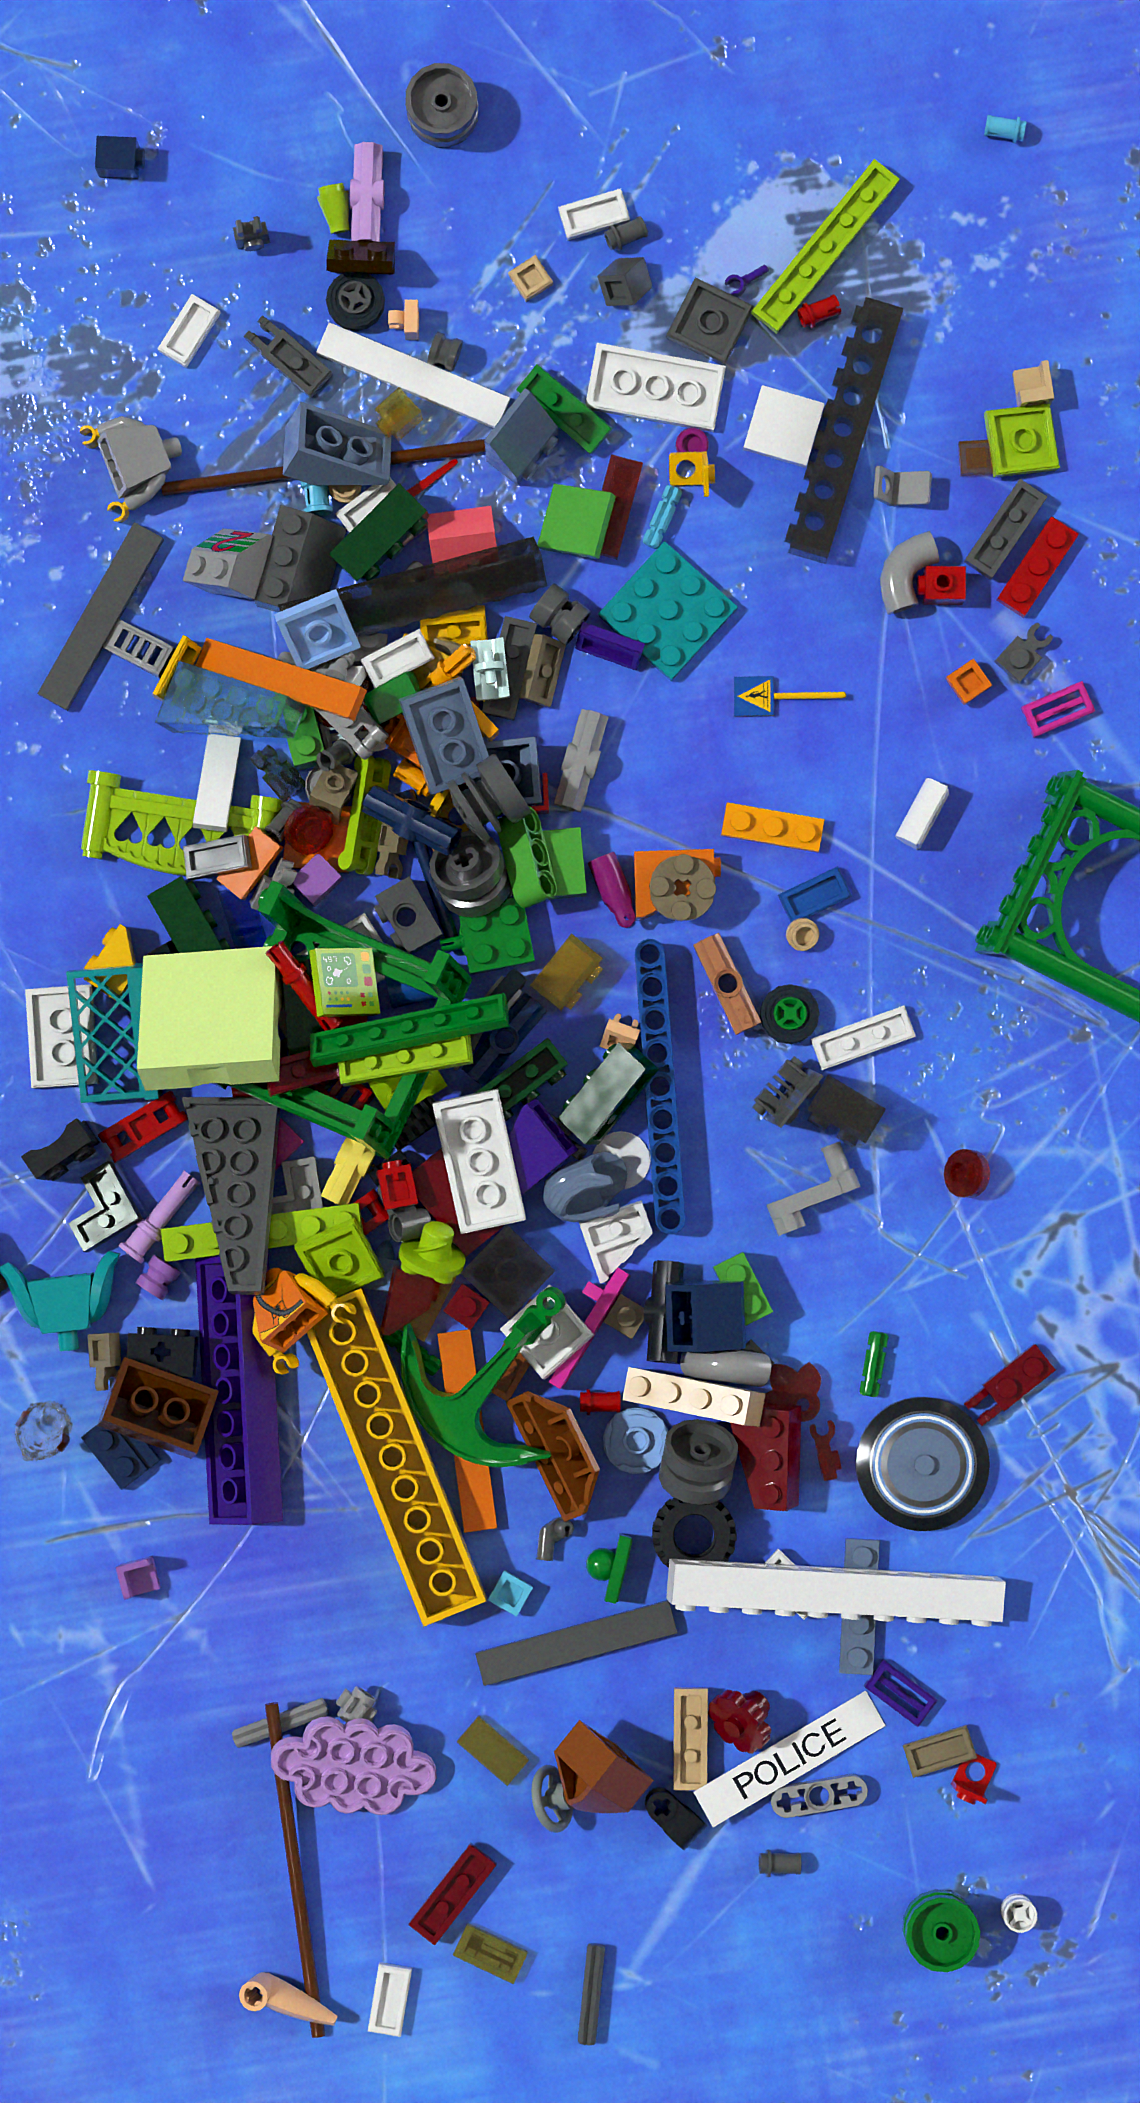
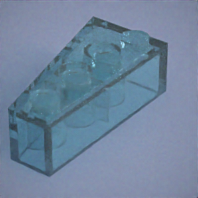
[155,661,306,738]

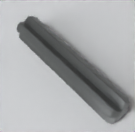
[578,1943,605,2045]

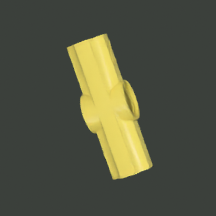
[321,1107,375,1205]

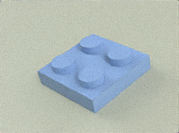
[274,589,361,669]

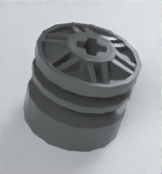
[446,753,532,843]

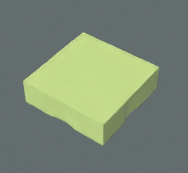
[137,946,283,1091]

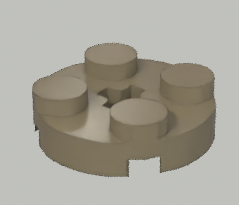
[649,854,716,922]

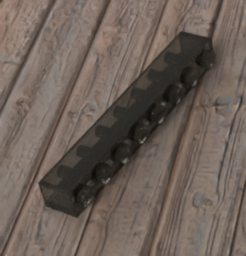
[278,536,547,637]

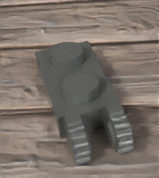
[244,316,333,398]

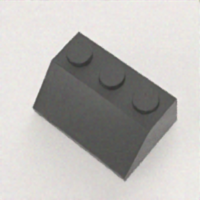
[253,505,347,612]

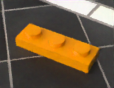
[721,802,824,853]

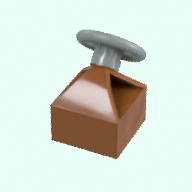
[531,1720,654,1833]

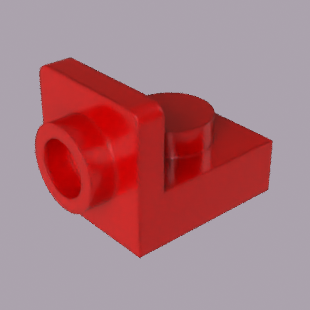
[376,1160,418,1211]

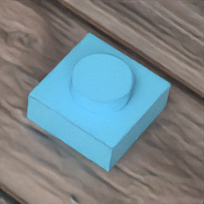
[488,1570,533,1617]

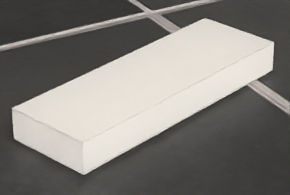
[193,733,241,832]
[810,1005,916,1070]

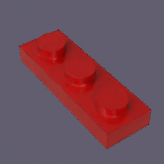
[996,516,1079,618]

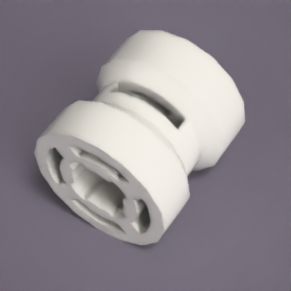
[1000,1893,1037,1933]

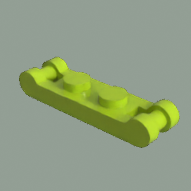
[338,755,391,876]

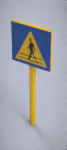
[734,676,846,716]

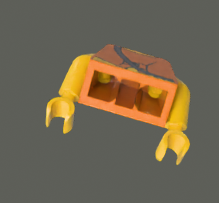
[252,1268,356,1375]

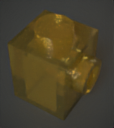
[375,387,423,441]

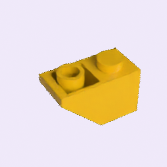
[83,924,136,1000]

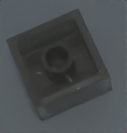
[804,1075,886,1147]
[460,1225,555,1319]

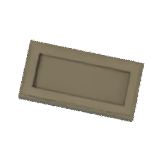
[903,1725,977,1778]

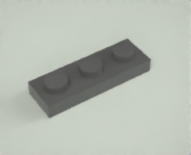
[964,479,1047,580]
[482,616,537,721]

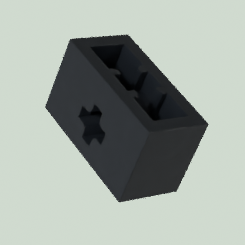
[127,1327,198,1377]

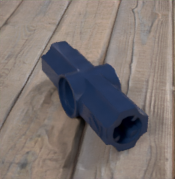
[362,785,462,856]
[462,993,547,1087]

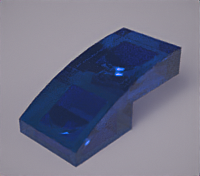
[218,889,267,949]

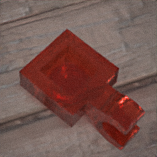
[809,1420,842,1481]

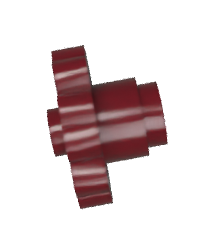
[708,1689,772,1754]

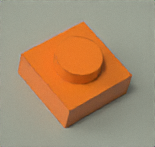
[945,658,992,705]

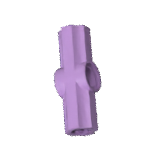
[350,142,385,242]

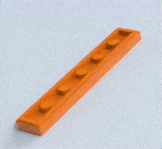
[194,638,367,721]
[437,1329,497,1533]

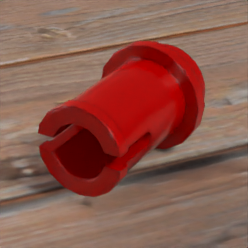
[797,294,841,328]
[580,1389,621,1415]

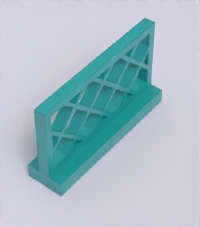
[66,963,163,1103]

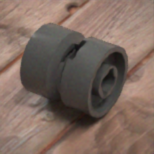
[529,583,591,645]

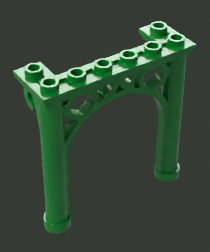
[975,770,1140,1023]

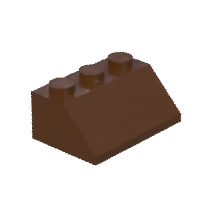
[97,1357,219,1459]

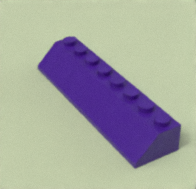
[195,1254,283,1525]

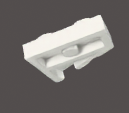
[579,1200,653,1284]

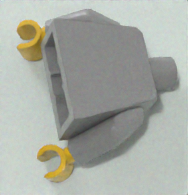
[80,416,182,522]

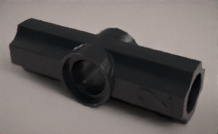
[644,1260,684,1363]

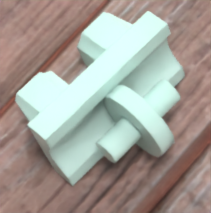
[470,637,510,701]

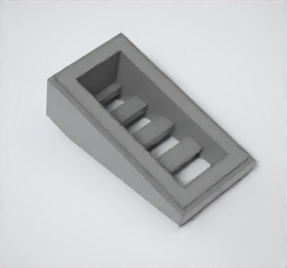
[103,619,175,679]

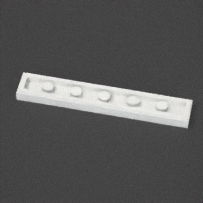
[316,322,510,428]

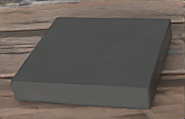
[666,277,754,366]

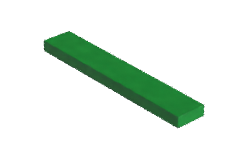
[310,993,509,1067]

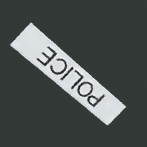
[693,1691,886,1827]

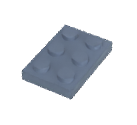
[398,677,489,795]

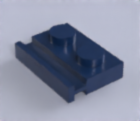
[81,1425,161,1490]

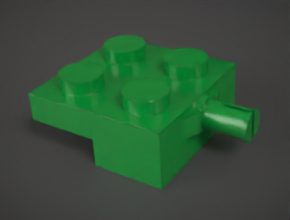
[440,898,535,975]

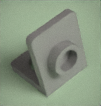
[874,466,932,506]

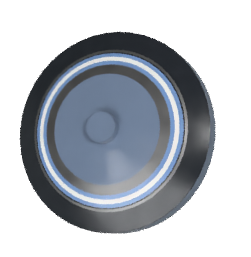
[855,1397,990,1531]

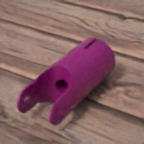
[588,852,636,928]

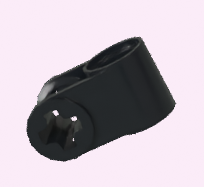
[644,1787,707,1851]

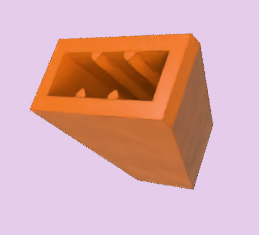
[634,849,721,920]

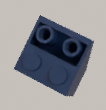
[665,1280,746,1352]

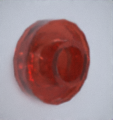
[284,805,333,855]
[944,1149,990,1198]

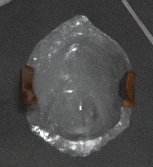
[15,1400,73,1461]

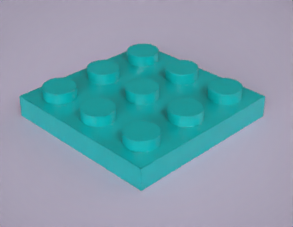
[598,541,738,681]

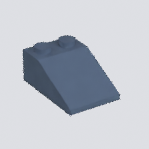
[484,388,559,485]
[283,402,392,485]

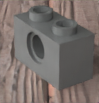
[373,876,443,954]

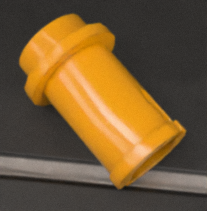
[393,758,430,797]

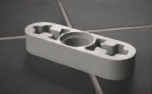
[771,1774,868,1818]

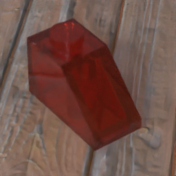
[380,1265,440,1336]

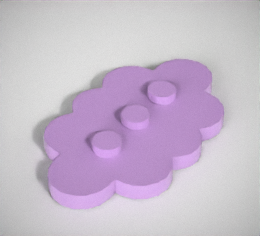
[271,1717,437,1815]

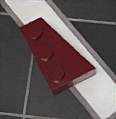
[730,1403,801,1511]

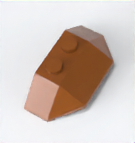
[505,1391,600,1522]

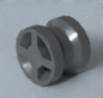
[427,332,463,371]

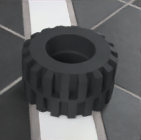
[652,1498,737,1568]

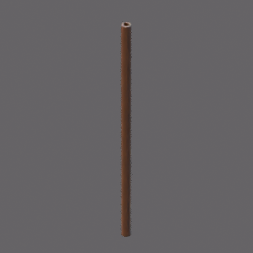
[161,439,485,496]
[265,1702,325,2038]

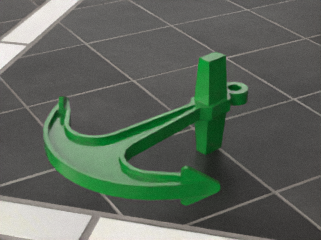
[401,1287,566,1467]

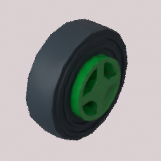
[760,984,820,1044]

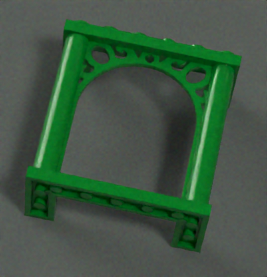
[213,880,473,1160]

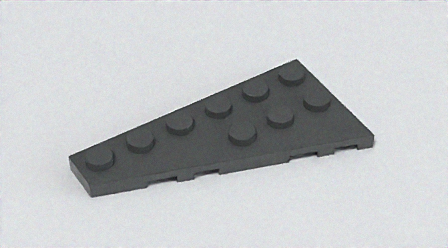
[182,1097,281,1295]

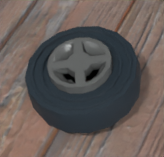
[326,272,385,331]

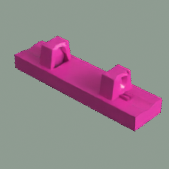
[549,1267,631,1389]

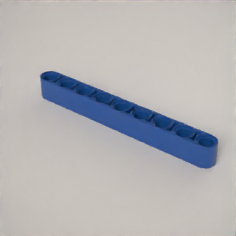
[634,939,685,1234]

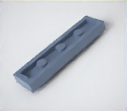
[839,1538,880,1675]

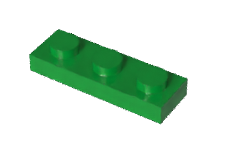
[516,364,613,454]

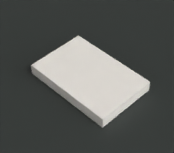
[25,985,99,1089]

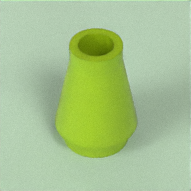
[317,183,350,234]

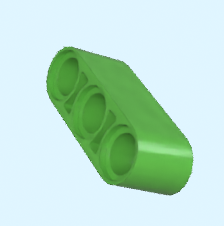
[498,806,557,908]

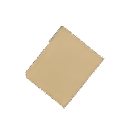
[1012,360,1054,407]

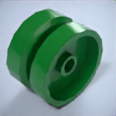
[902,1889,980,1972]

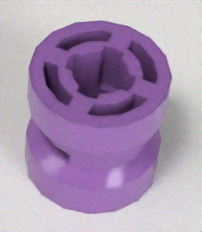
[135,1255,182,1300]

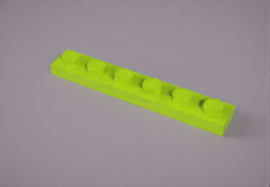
[751,159,900,334]
[161,1203,363,1262]

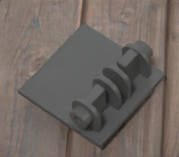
[752,1056,823,1128]

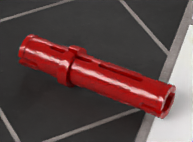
[265,941,343,1031]

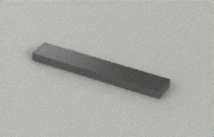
[37,522,164,711]
[475,1600,677,1686]

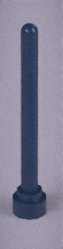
[395,789,458,938]

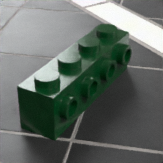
[476,1038,568,1122]

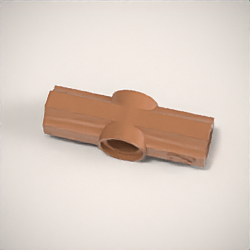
[693,933,762,1035]

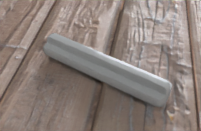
[232,1698,329,1748]

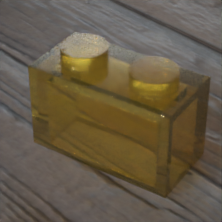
[530,933,603,1012]

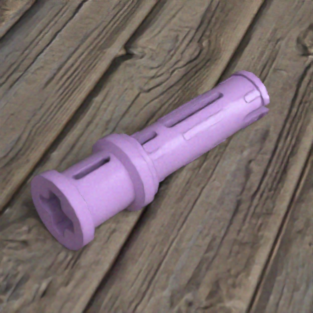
[118,1170,201,1264]

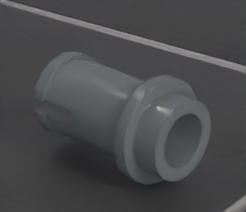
[604,216,648,251]
[317,739,356,771]
[265,799,305,842]
[759,1850,801,1877]

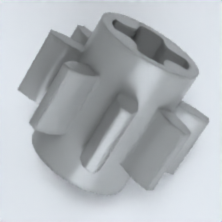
[336,1686,377,1723]

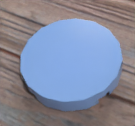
[603,1407,668,1474]

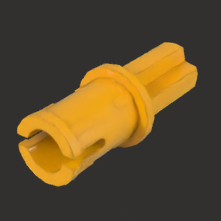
[419,644,476,689]

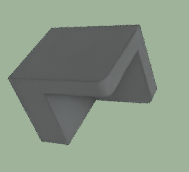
[597,257,652,306]

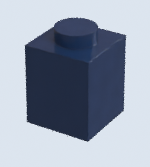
[95,136,145,179]

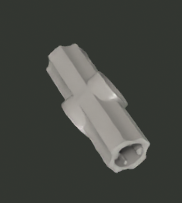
[554,709,609,813]

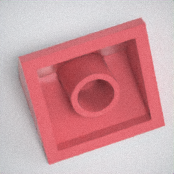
[427,506,500,580]

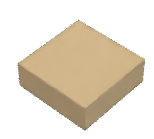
[508,255,553,302]

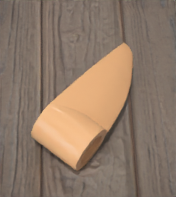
[239,1972,338,2026]

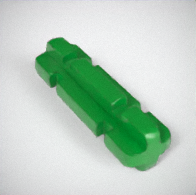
[383,1326,442,1376]
[859,1331,889,1397]

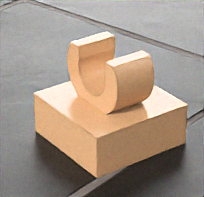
[388,300,419,340]
[599,1014,640,1049]

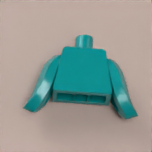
[0,1251,121,1351]

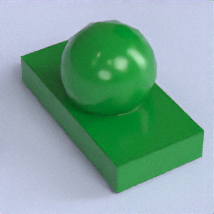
[586,1533,633,1604]

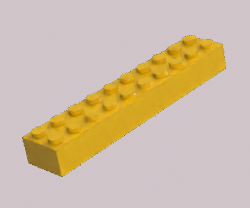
[307,1288,487,1627]

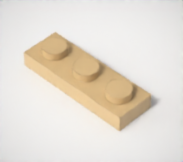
[673,1687,708,1790]

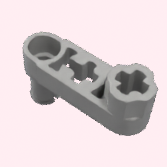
[766,1141,861,1236]

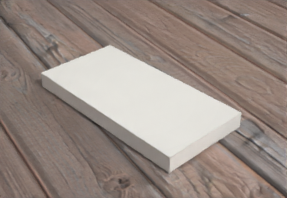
[585,343,726,432]
[432,1089,526,1234]

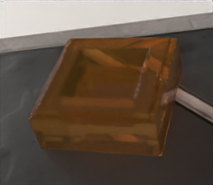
[958,439,994,476]

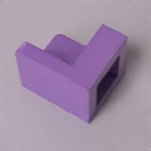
[292,854,343,907]
[115,1555,161,1600]

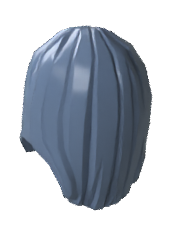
[543,1152,627,1222]

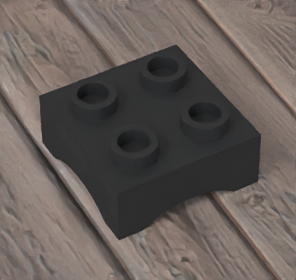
[21,1118,100,1181]

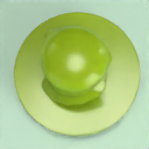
[399,1221,466,1284]

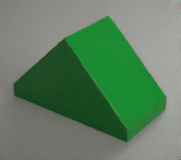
[363,671,423,725]

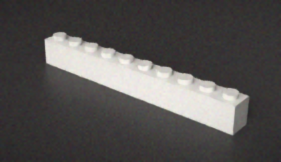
[666,1559,1006,1627]

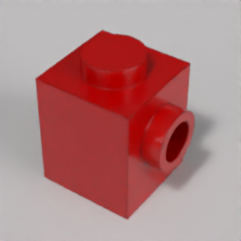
[917,566,966,605]

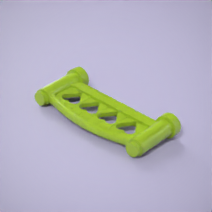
[81,770,284,883]

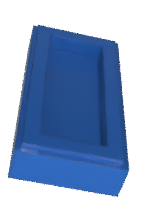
[778,866,852,923]

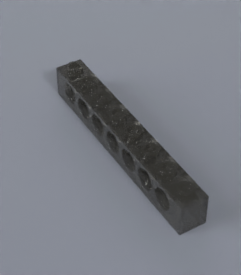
[784,297,904,564]

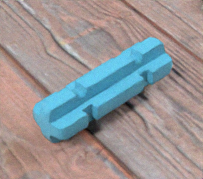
[643,485,682,549]

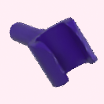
[725,265,769,297]

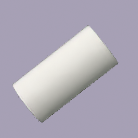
[895,778,949,850]

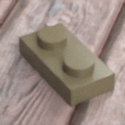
[519,634,566,707]

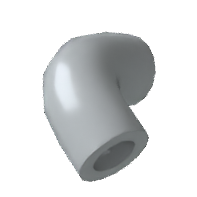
[880,531,939,615]
[680,1349,771,1387]

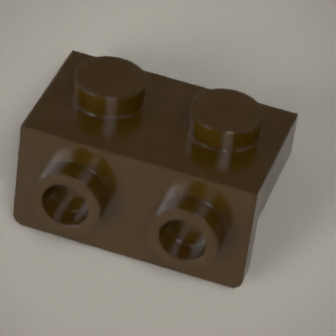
[327,240,395,275]

